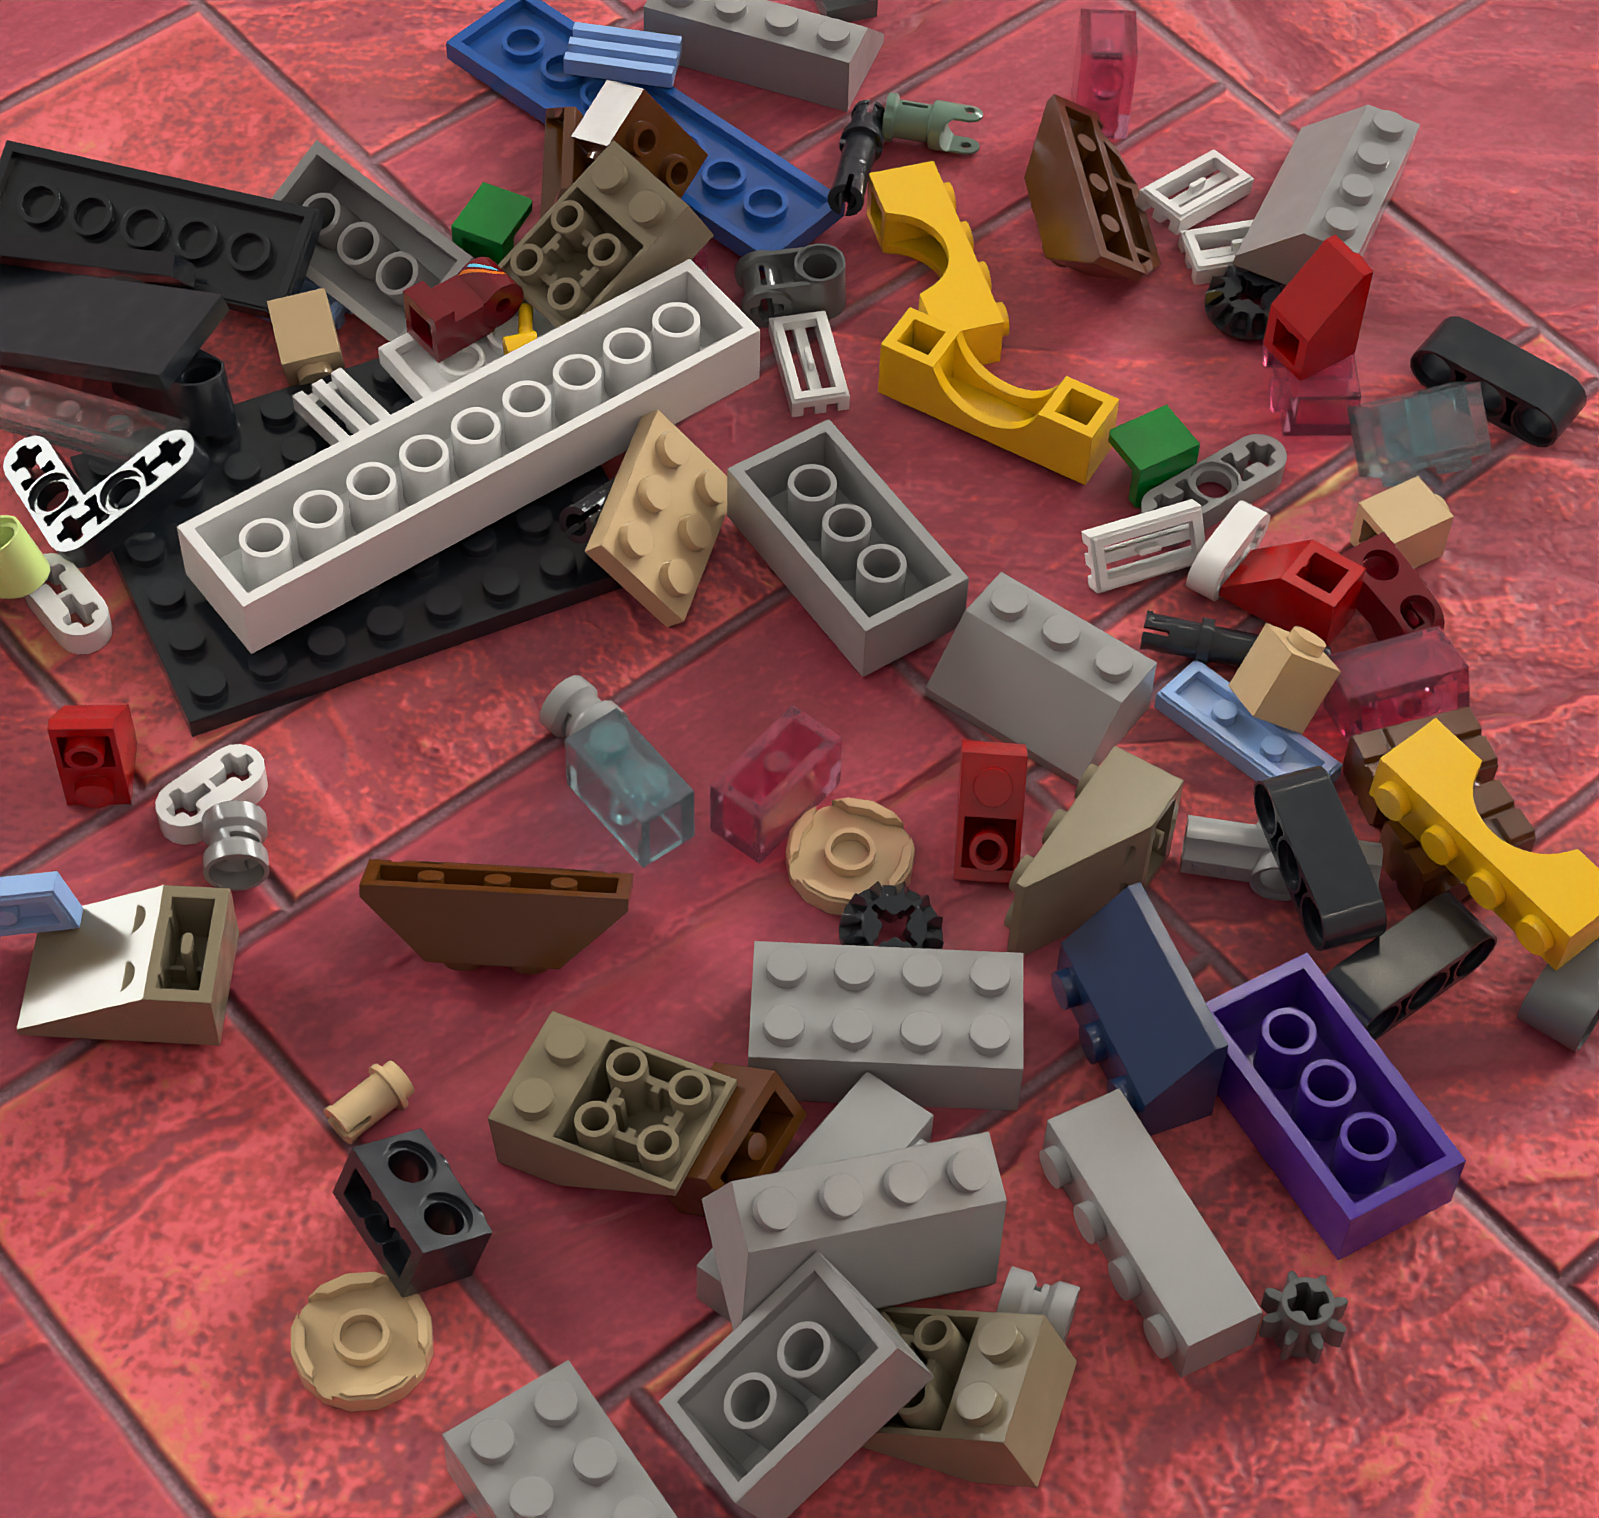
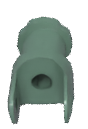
[882,92,983,155]

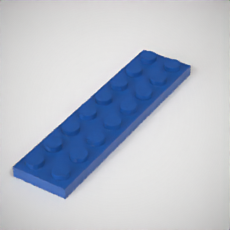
[446,0,845,272]

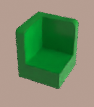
[451,182,533,265]
[1108,404,1200,508]

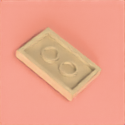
[585,410,727,627]

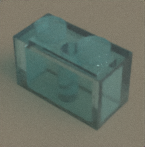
[1347,382,1492,487]
[565,708,695,868]

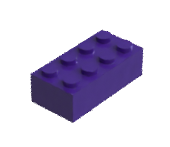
[1205,953,1466,1260]

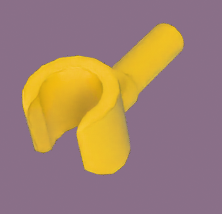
[502,303,537,355]

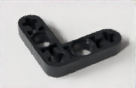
[3,429,210,568]

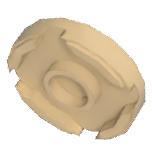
[785,797,915,915]
[291,1272,434,1412]

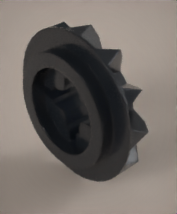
[1204,266,1287,340]
[839,881,944,949]

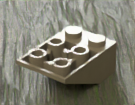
[498,140,714,328]
[1004,746,1184,956]
[17,885,239,1046]
[488,1011,737,1196]
[862,1306,1077,1488]

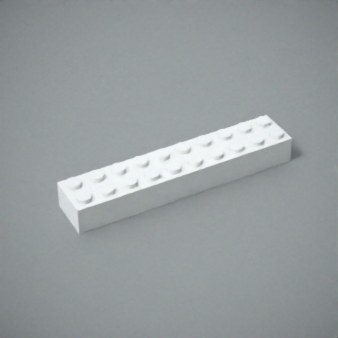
[177,259,760,654]

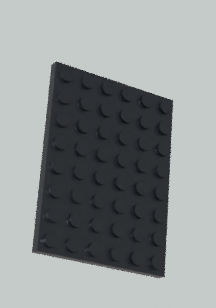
[70,358,623,737]

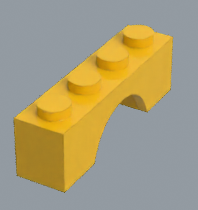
[867,161,1010,365]
[878,307,1119,485]
[1369,718,1599,971]

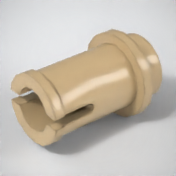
[324,1061,415,1144]

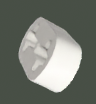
[1186,500,1270,602]
[24,553,112,654]
[155,744,268,845]

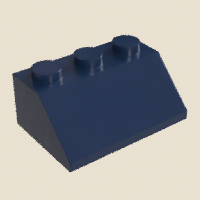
[1051,882,1228,1136]

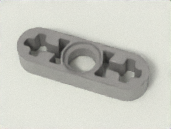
[1140,434,1287,547]

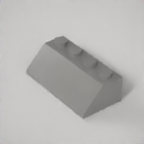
[644,0,884,112]
[1233,105,1420,285]
[271,140,474,342]
[702,1132,1007,1330]

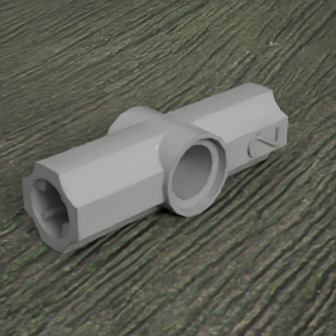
[1180,815,1383,901]

